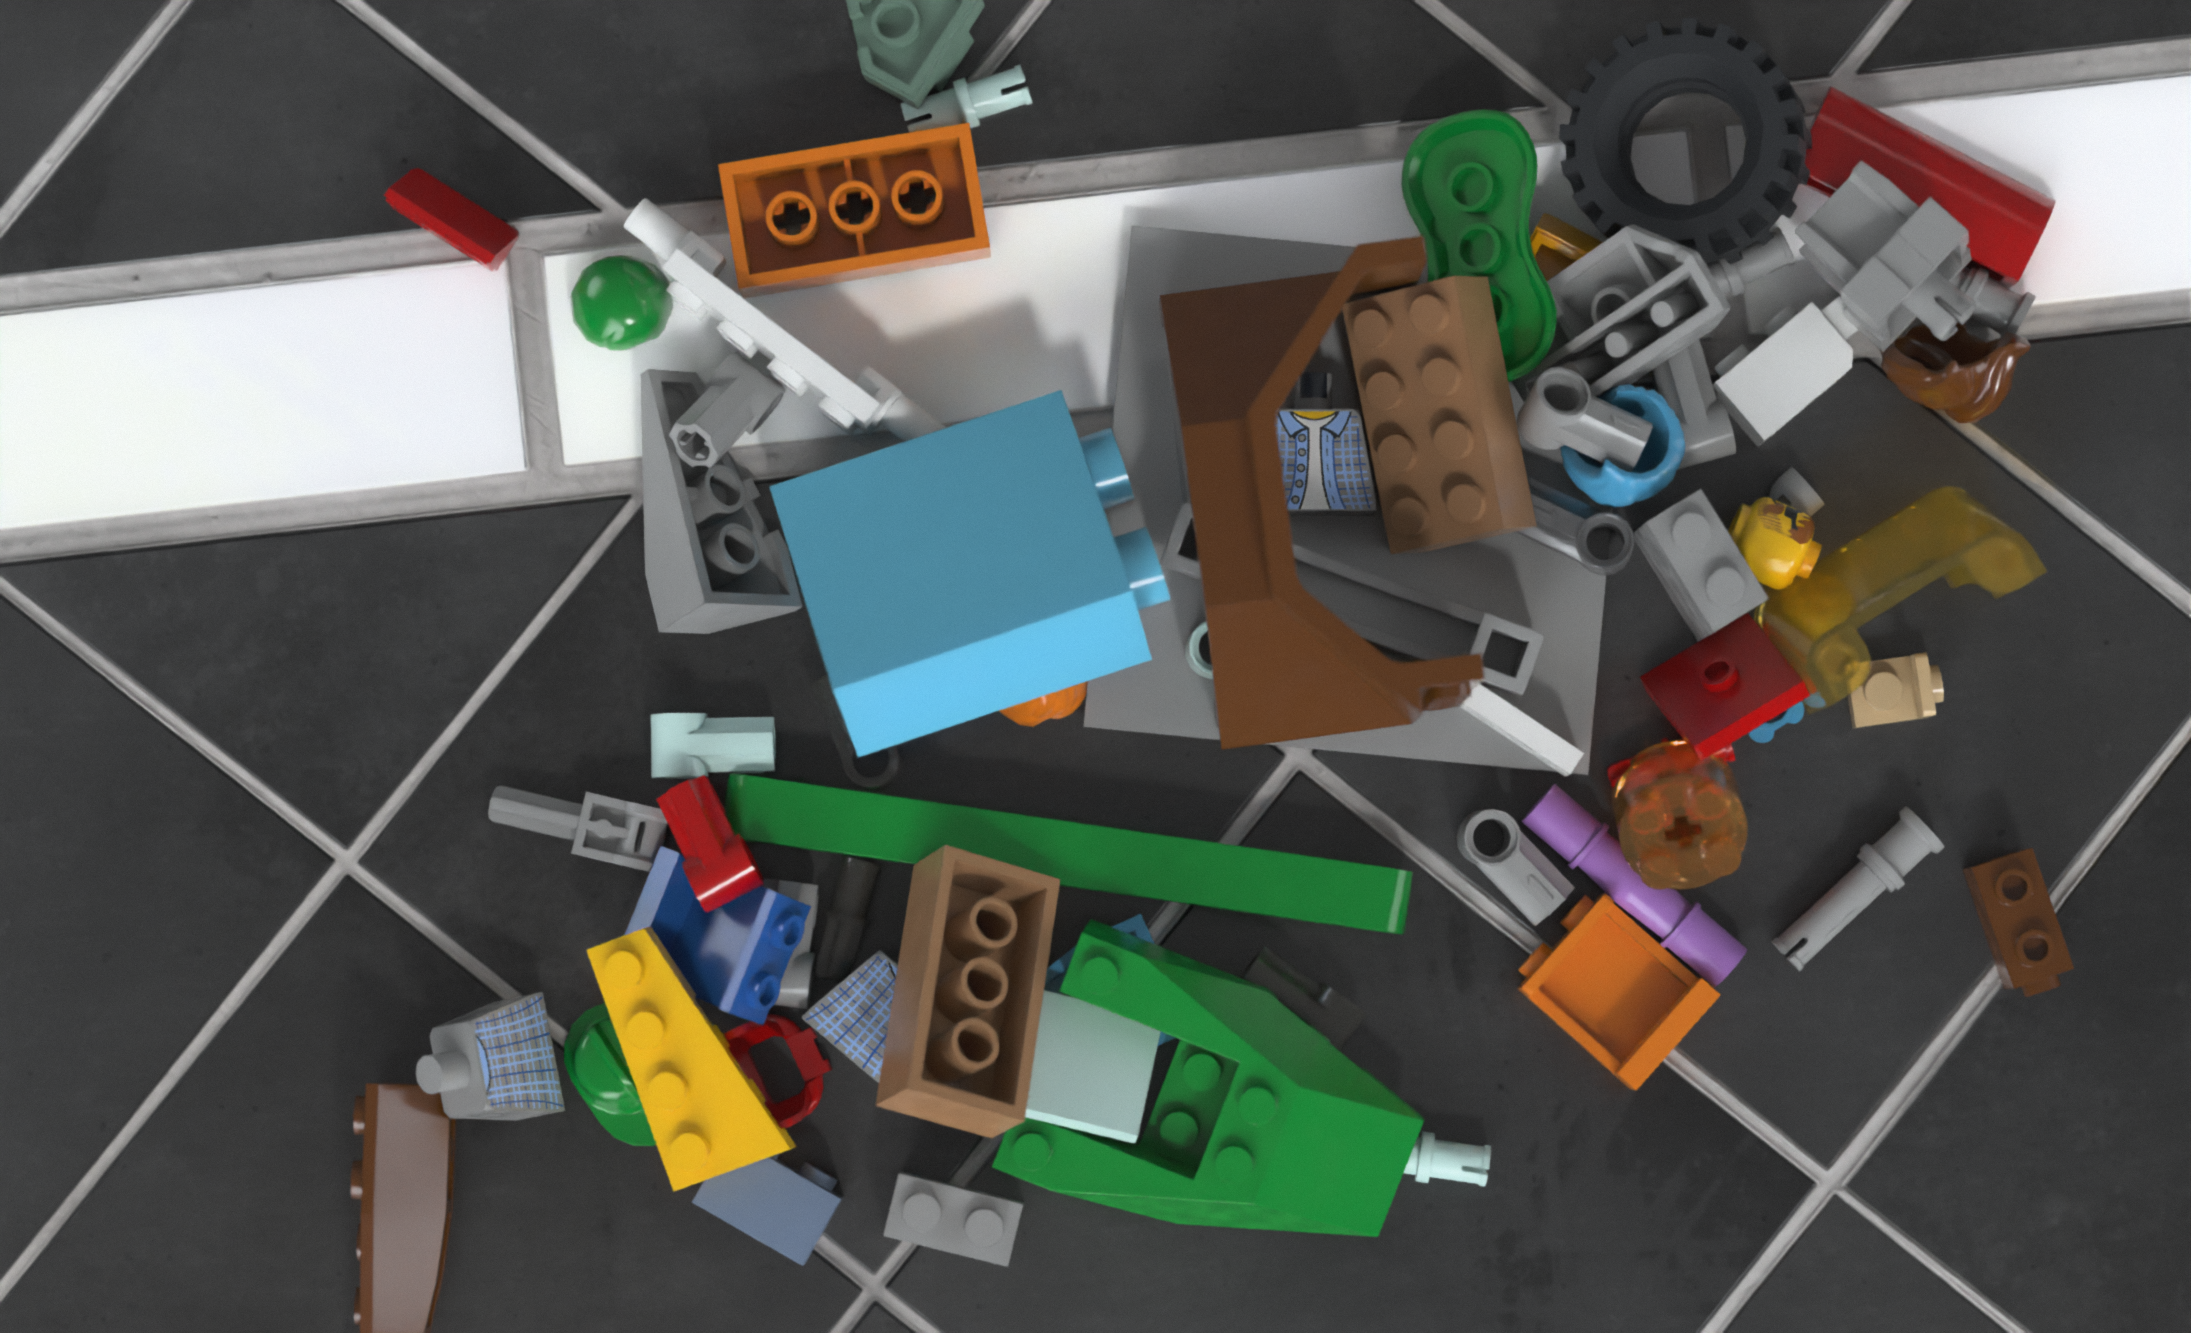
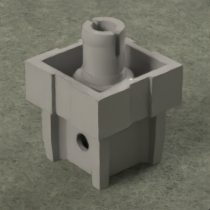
[1794,161,1976,352]

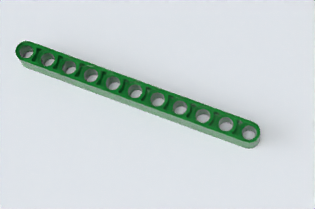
[724,773,1413,935]

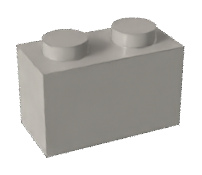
[883,1171,1024,1267]

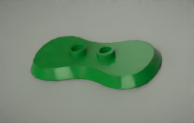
[1401,109,1556,382]

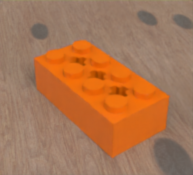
[718,123,991,299]

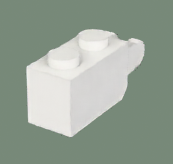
[1713,296,1858,447]

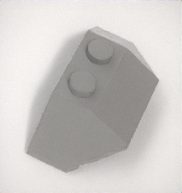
[1512,224,1731,402]

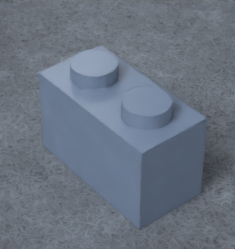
[692,1153,844,1266]

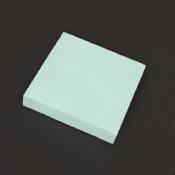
[1025,990,1161,1143]

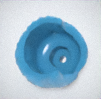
[1560,384,1686,507]

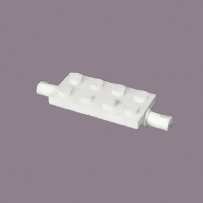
[624,198,947,442]

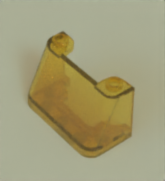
[1754,486,2047,715]

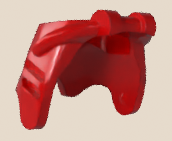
[723,1014,833,1129]

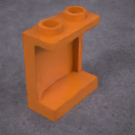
[1517,893,1721,1091]

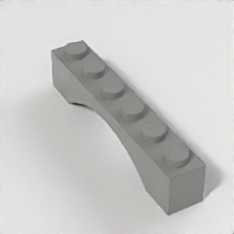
[1159,502,1545,696]

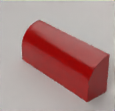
[1805,86,2056,289]

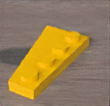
[586,927,797,1191]

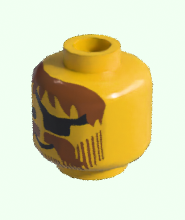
[1727,497,1822,590]

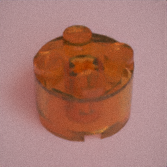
[1612,741,1748,890]

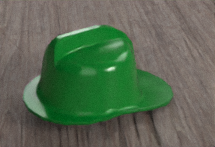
[564,1003,657,1146]

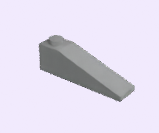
[640,369,802,634]

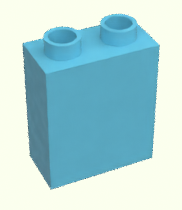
[769,390,1170,757]

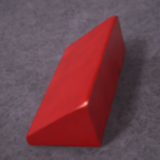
[384,168,519,272]

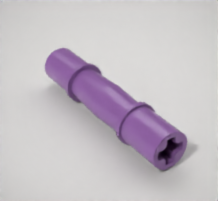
[1521,783,1748,987]

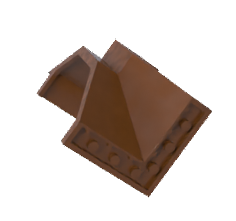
[1159,235,1485,750]

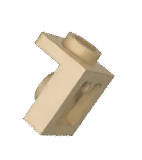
[1843,652,1944,729]

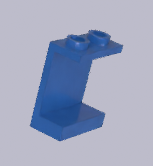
[624,846,811,1025]

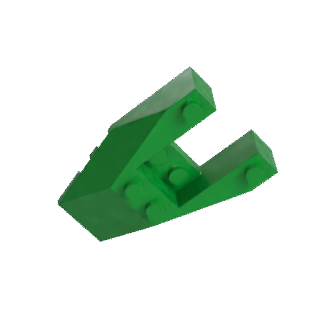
[992,919,1425,1237]

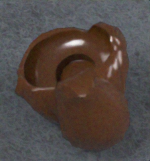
[1879,322,2031,423]

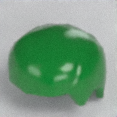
[570,255,673,351]

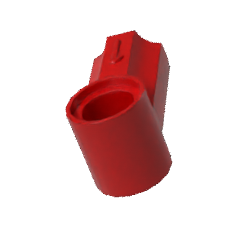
[656,775,765,913]

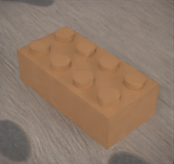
[1342,276,1537,554]
[875,845,1060,1138]

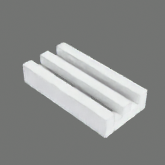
[1459,684,1584,777]

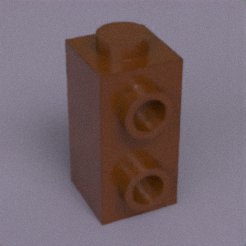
[1962,848,2074,997]

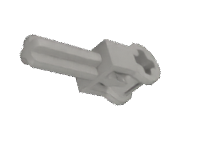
[488,785,668,872]

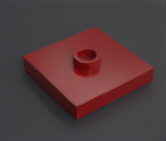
[1640,612,1810,761]

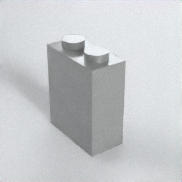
[1633,489,1769,642]

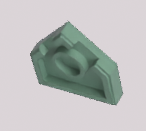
[846,0,986,109]

